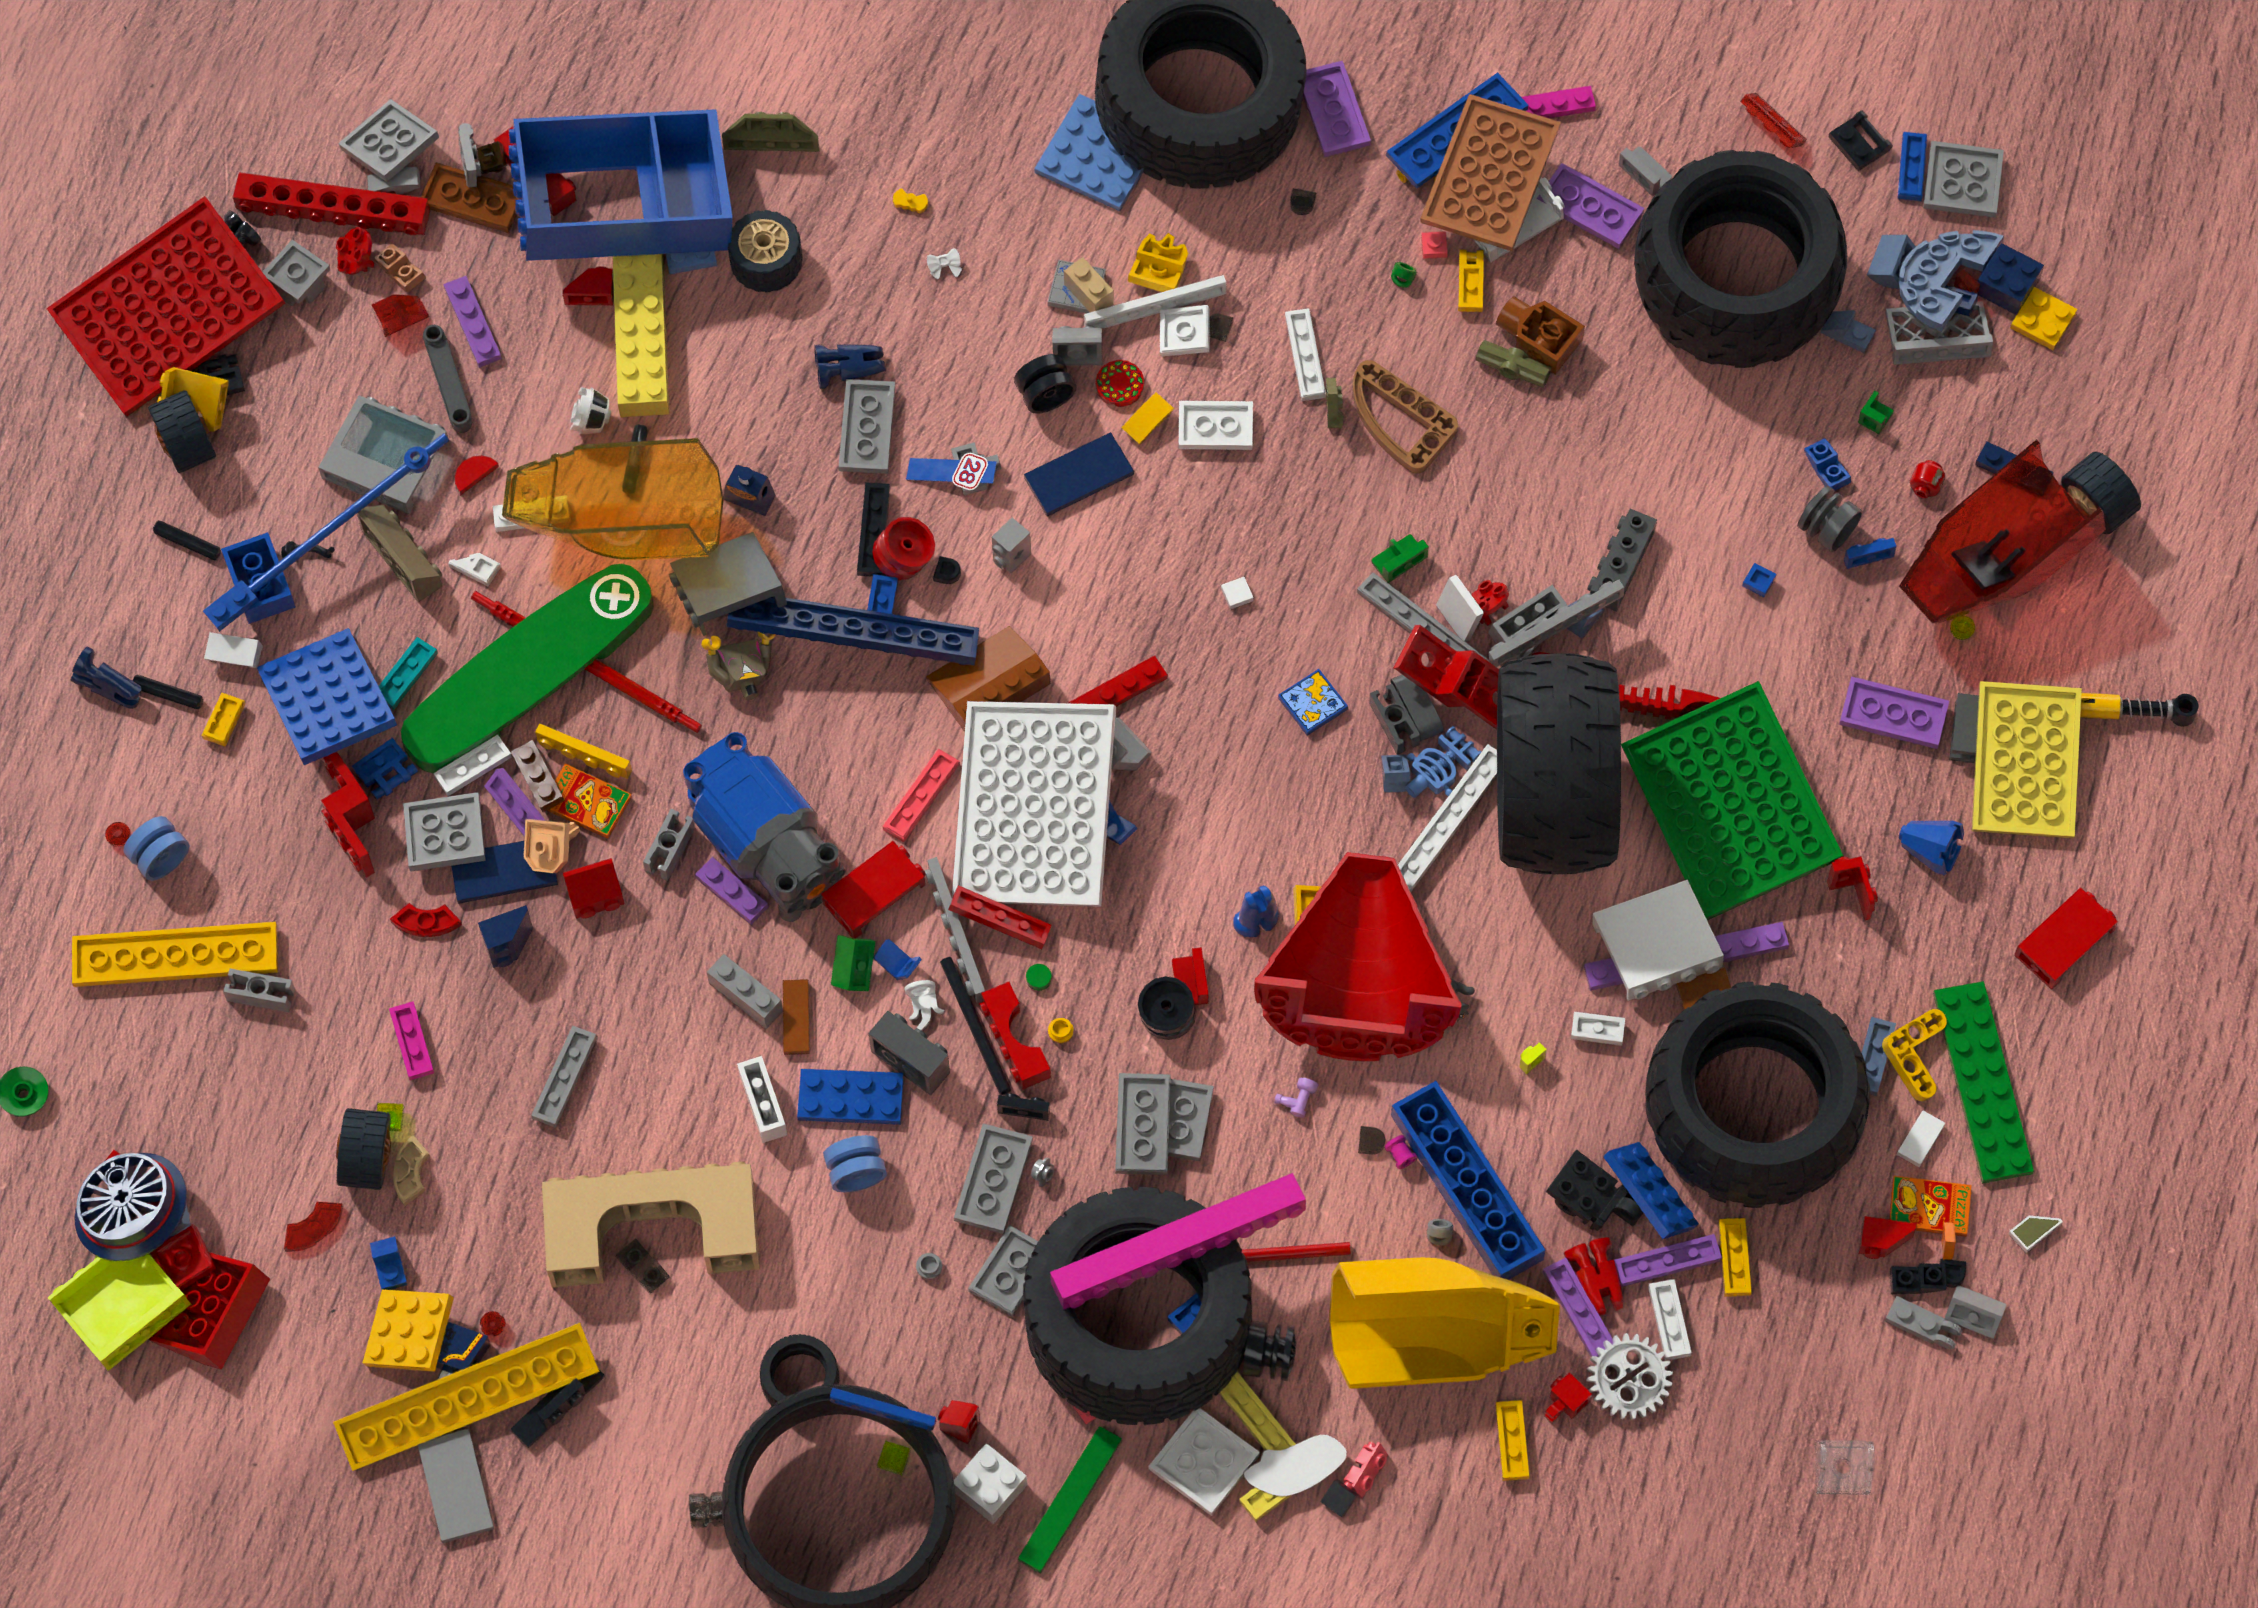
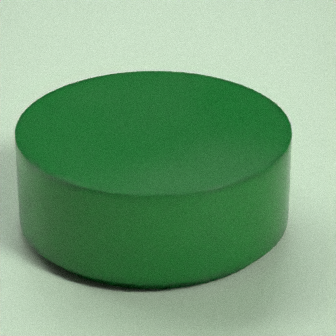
[1026,964,1052,991]

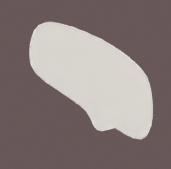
[1244,1435,1347,1496]

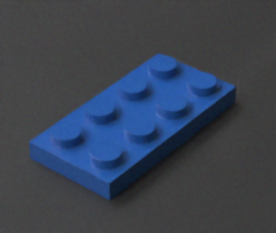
[797,1069,904,1125]
[1603,1142,1699,1239]

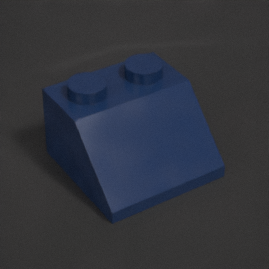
[478,905,533,968]

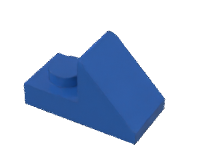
[370,1236,408,1290]

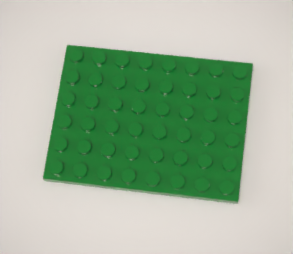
[1621,681,1844,921]

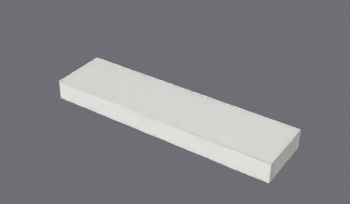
[1285,308,1326,401]

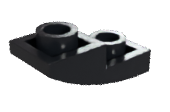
[1890,1263,1947,1294]

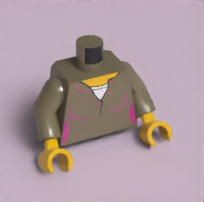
[701,632,776,700]

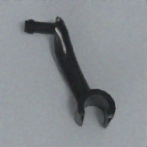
[281,541,335,558]

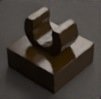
[477,141,507,173]

